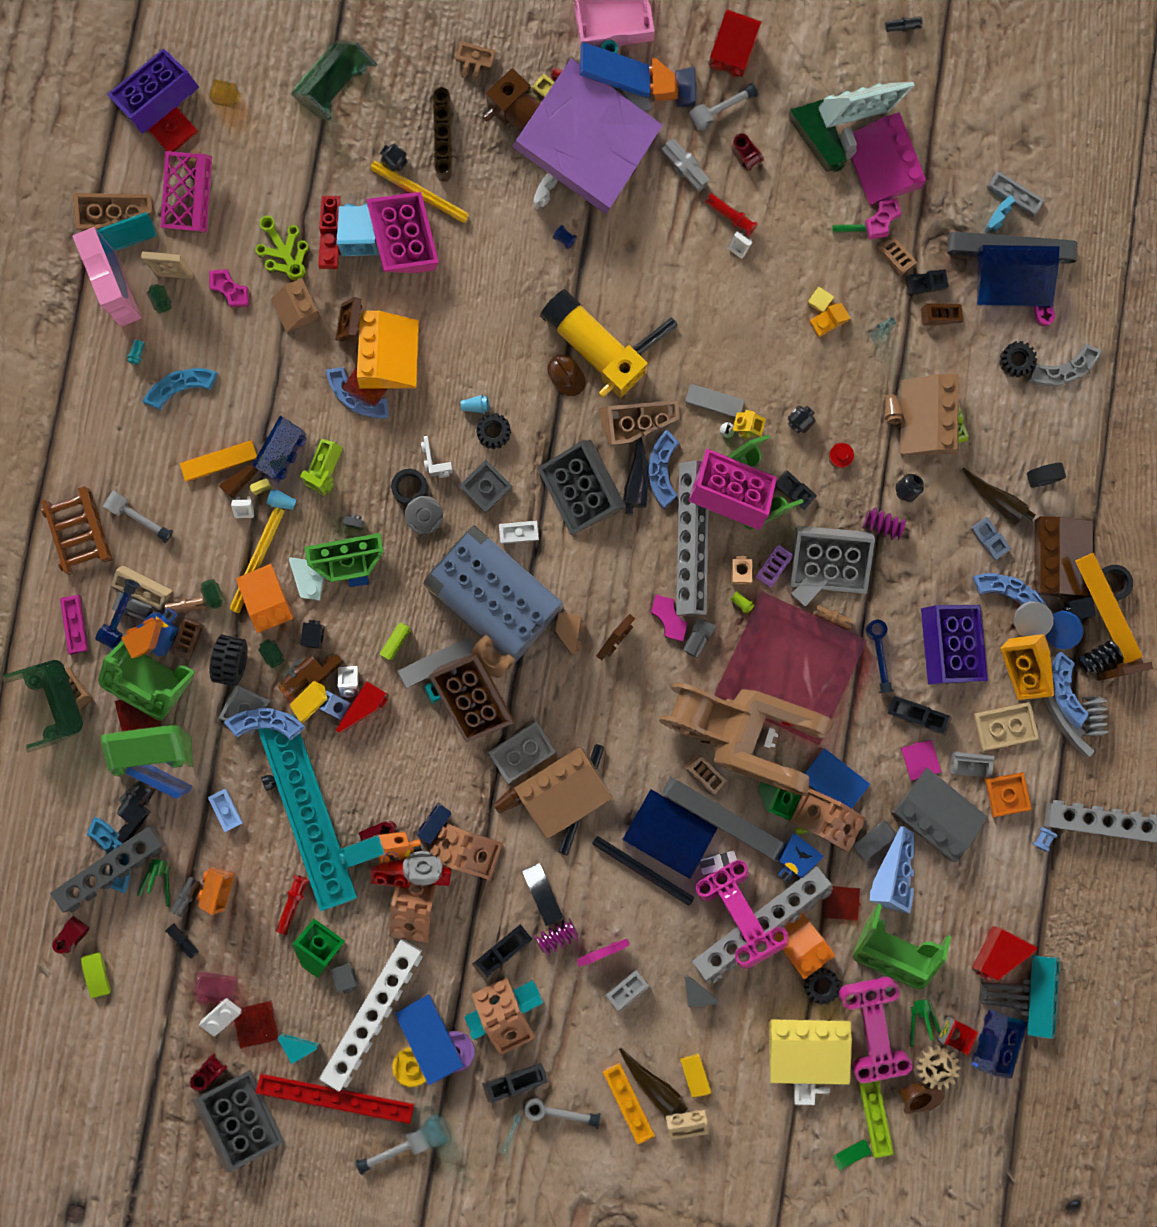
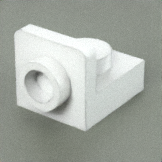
[338,666,360,698]

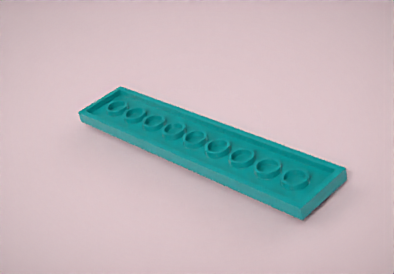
[258,715,358,912]

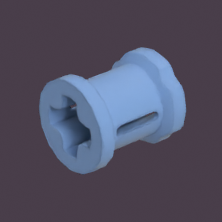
[1032,827,1057,853]

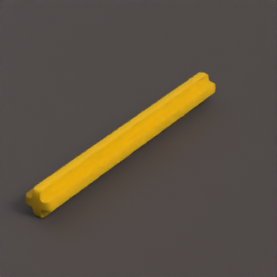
[370,161,469,223]
[230,507,284,613]

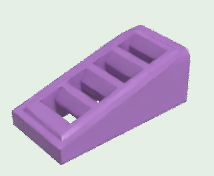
[755,545,794,588]

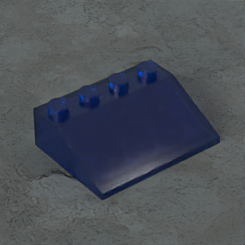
[976,245,1060,307]
[622,789,717,879]

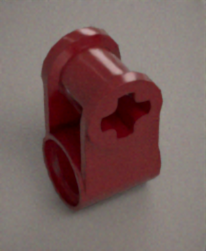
[731,133,764,172]
[358,821,397,841]
[52,916,90,954]
[190,1053,228,1091]

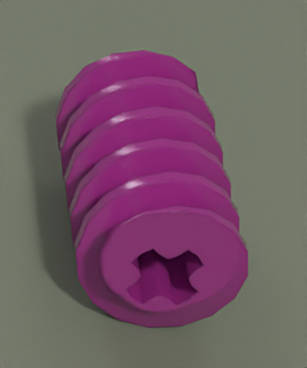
[862,507,906,541]
[534,918,578,956]

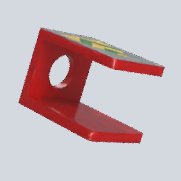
[937,1016,979,1056]

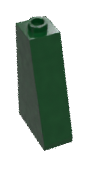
[788,99,847,172]

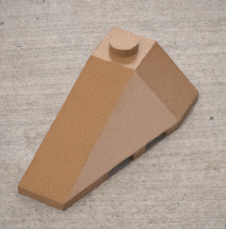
[72,193,152,230]
[600,400,680,445]

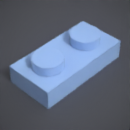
[208,789,243,832]

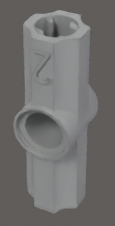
[661,139,710,191]

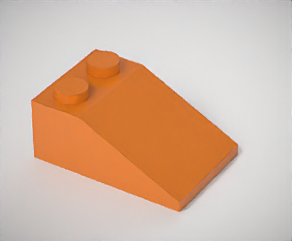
[236,563,295,634]
[197,867,235,915]
[766,912,836,979]

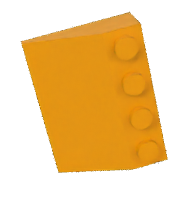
[357,311,419,389]

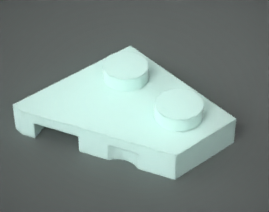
[289,557,324,601]

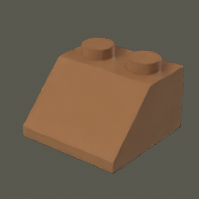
[271,278,321,333]

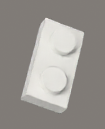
[499,521,539,544]
[199,998,241,1037]

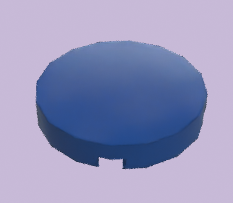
[1045,611,1084,649]

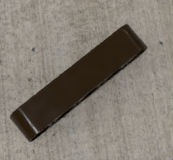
[433,87,453,182]

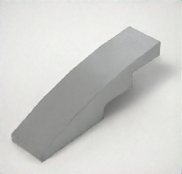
[397,637,475,689]
[1043,696,1095,758]

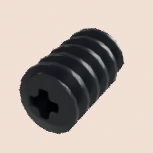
[1078,641,1124,677]

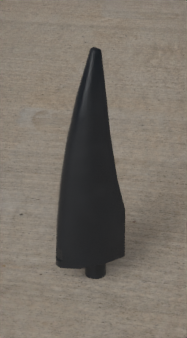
[623,437,648,515]

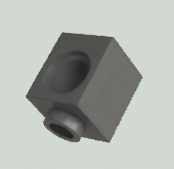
[330,962,359,994]

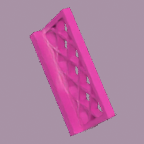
[160,151,212,232]

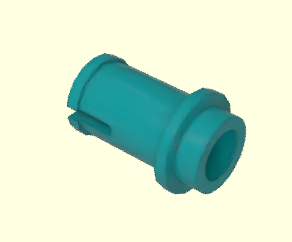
[127,339,145,365]

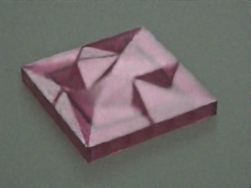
[714,591,867,745]

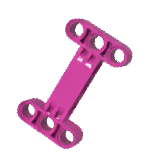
[696,860,789,969]
[839,977,912,1083]

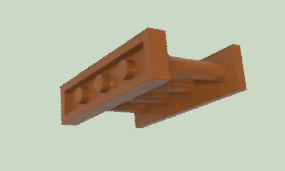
[41,486,113,575]

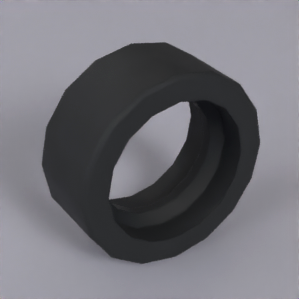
[1027,462,1066,488]
[391,468,428,506]
[1102,565,1133,601]

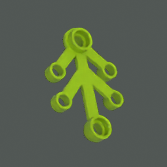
[255,216,309,281]

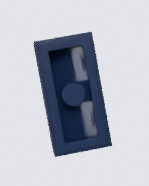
[676,67,696,107]
[416,803,452,844]

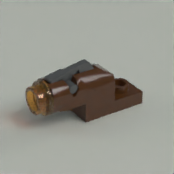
[278,654,344,698]

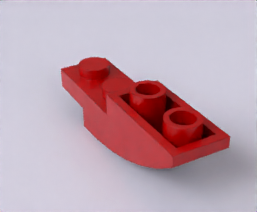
[318,196,341,269]
[371,859,452,888]

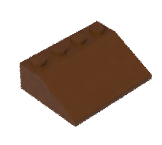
[1035,516,1093,597]
[429,653,515,743]

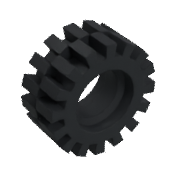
[1000,341,1037,378]
[476,413,511,449]
[803,967,841,1005]

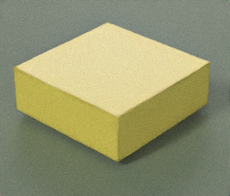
[532,74,555,99]
[808,287,834,313]
[250,478,273,495]

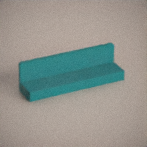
[96,212,158,251]
[1028,955,1060,1039]
[464,980,544,1040]

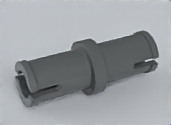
[170,876,200,917]

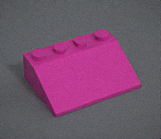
[851,112,926,206]
[366,192,439,273]
[689,449,777,530]

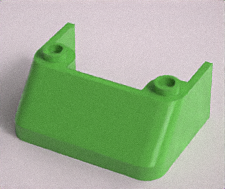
[727,434,803,530]
[101,725,194,777]
[853,904,951,989]

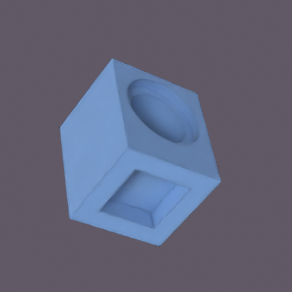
[319,690,351,720]

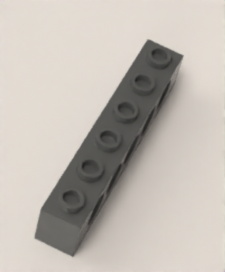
[50,826,166,913]

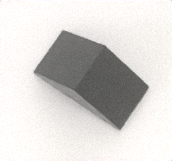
[684,974,719,1007]

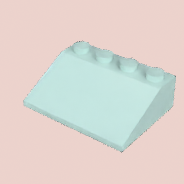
[819,82,914,128]

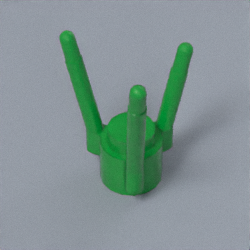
[137,859,170,907]
[910,999,941,1047]

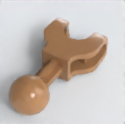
[471,635,515,681]

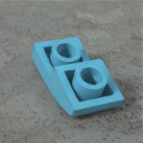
[984,195,1016,234]

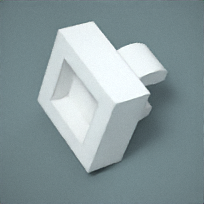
[727,232,752,259]
[231,496,254,518]
[756,726,778,748]

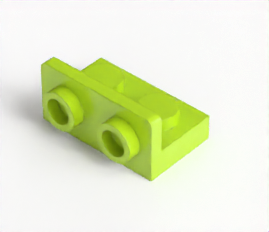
[300,470,335,496]

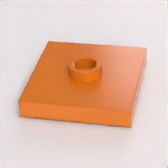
[984,772,1032,817]

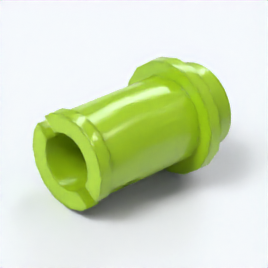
[730,591,755,615]

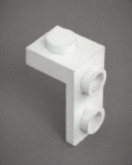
[421,436,453,478]

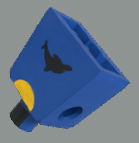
[137,608,179,657]
[778,833,824,882]

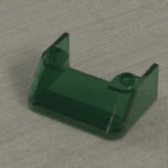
[291,40,378,120]
[3,660,83,753]

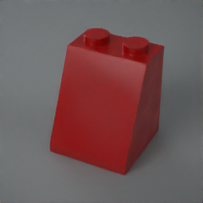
[708,9,762,77]
[972,926,1038,981]

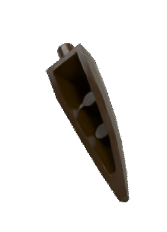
[962,467,1036,526]
[619,1048,688,1116]

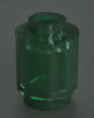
[147,284,172,314]
[200,579,225,609]
[258,639,285,669]

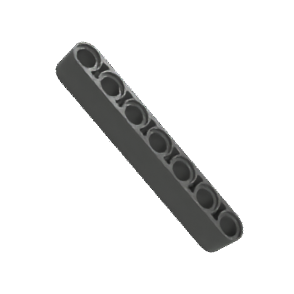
[947,232,1078,264]
[661,776,786,862]

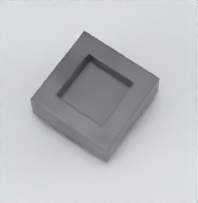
[343,514,366,530]

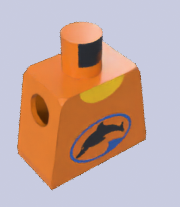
[376,832,422,864]

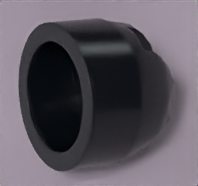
[261,775,276,791]

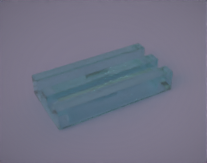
[870,317,896,342]

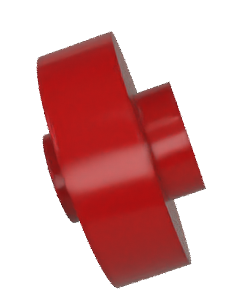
[829,443,854,468]

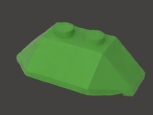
[304,533,384,582]

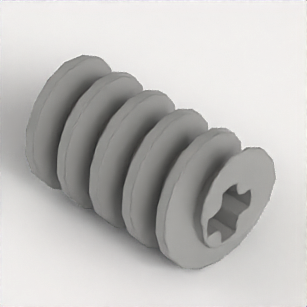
[1082,696,1109,736]

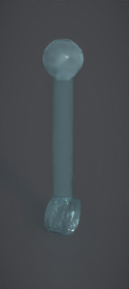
[499,1115,522,1154]

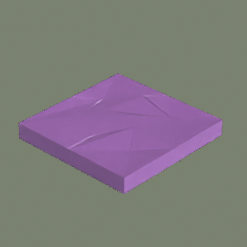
[512,58,663,214]

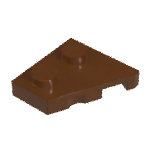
[1097,660,1153,681]

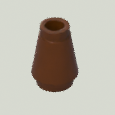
[493,788,522,814]

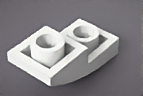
[533,173,558,210]

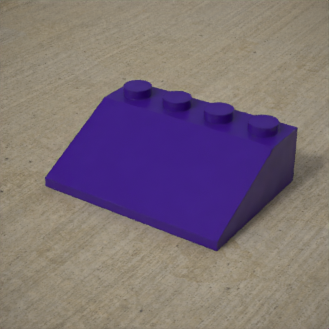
[107,48,199,134]
[921,605,988,685]

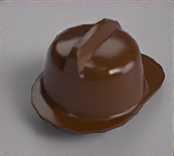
[547,355,586,396]
[900,1083,945,1114]

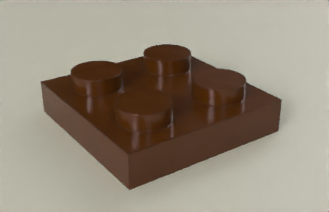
[335,297,363,342]

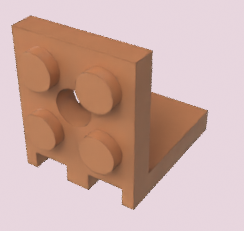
[790,788,866,853]
[430,823,502,880]
[389,883,437,943]
[472,977,535,1055]

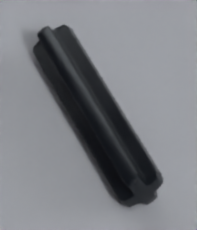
[632,318,677,355]

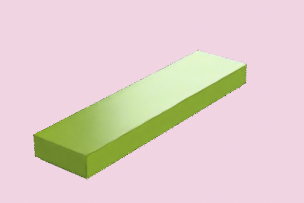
[858,1080,894,1158]

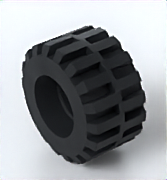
[209,635,248,686]

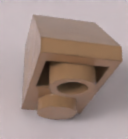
[556,612,585,655]

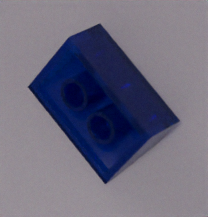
[252,416,306,483]
[972,1009,1028,1079]

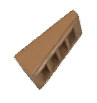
[878,236,917,277]
[53,667,93,710]
[684,754,727,795]

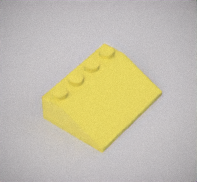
[769,1020,851,1085]

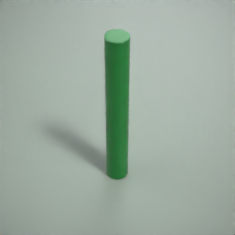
[832,224,889,232]

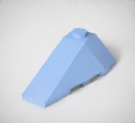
[870,826,914,914]

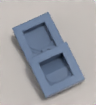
[970,517,1011,560]

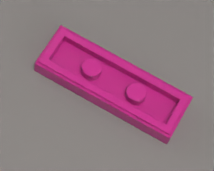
[60,595,89,655]

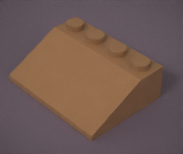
[900,374,960,455]
[514,747,614,839]

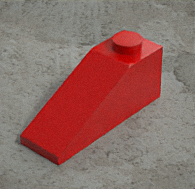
[336,681,389,733]

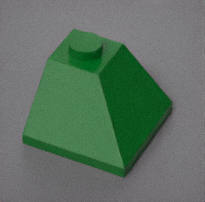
[759,782,801,821]
[292,919,345,978]

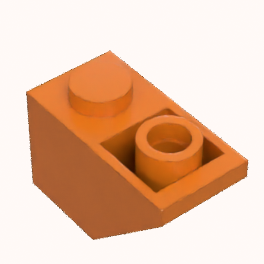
[649,58,678,101]
[122,618,163,658]

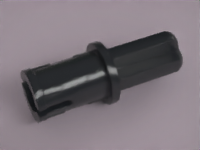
[885,16,923,32]
[165,923,199,959]

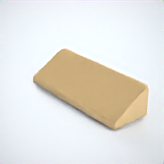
[111,566,172,611]

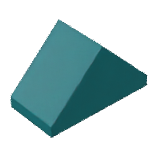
[278,1033,320,1064]

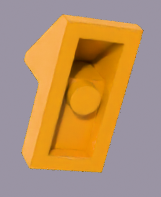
[809,303,851,338]

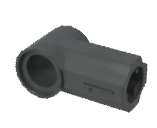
[111,592,153,621]
[683,617,716,658]

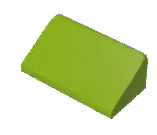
[308,439,343,479]
[380,622,411,661]

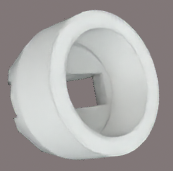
[720,422,735,438]

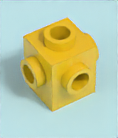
[733,410,766,439]

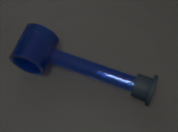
[95,579,140,650]
[865,619,894,694]

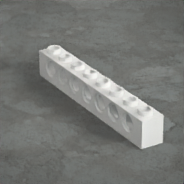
[319,939,423,1091]

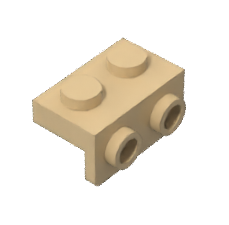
[666,1110,708,1141]

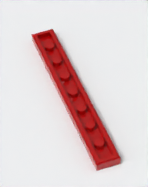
[255,1073,415,1125]

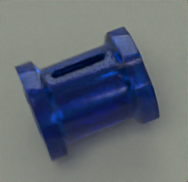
[553,225,578,250]

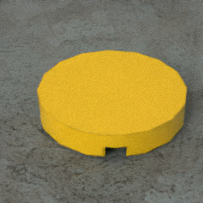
[392,1047,426,1087]

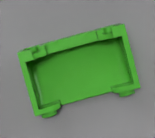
[98,640,195,720]

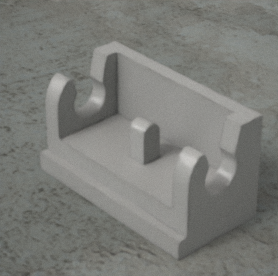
[950,752,994,778]
[606,970,650,1012]

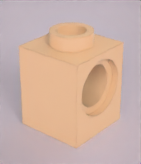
[731,556,752,585]

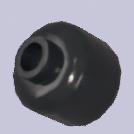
[380,144,408,172]
[788,405,816,434]
[895,474,924,502]

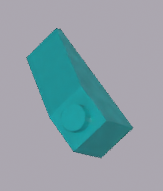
[337,835,385,869]

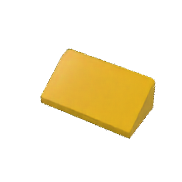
[290,681,327,723]
[680,1053,711,1098]

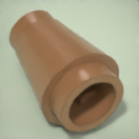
[885,394,904,424]

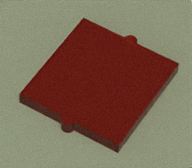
[822,886,861,921]

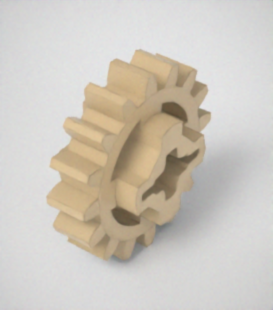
[916,1045,961,1090]

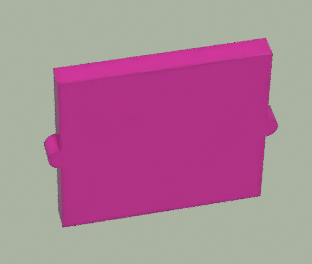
[901,740,941,781]

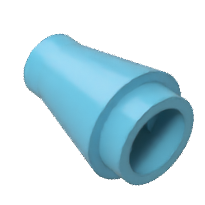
[461,395,489,414]
[267,489,296,510]

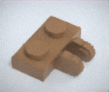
[455,41,496,81]

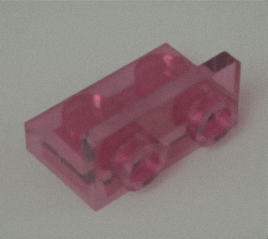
[193,971,238,1005]

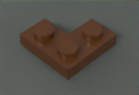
[596,614,635,661]

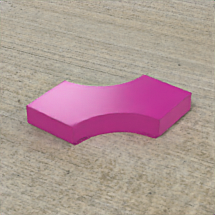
[865,198,902,239]
[209,269,249,308]
[651,595,688,642]
[576,939,630,967]

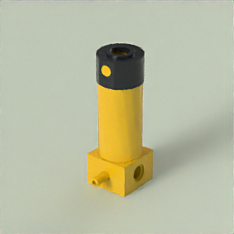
[540,289,648,399]

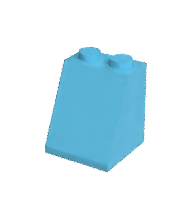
[337,204,379,256]

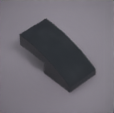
[905,269,949,295]
[775,470,817,510]

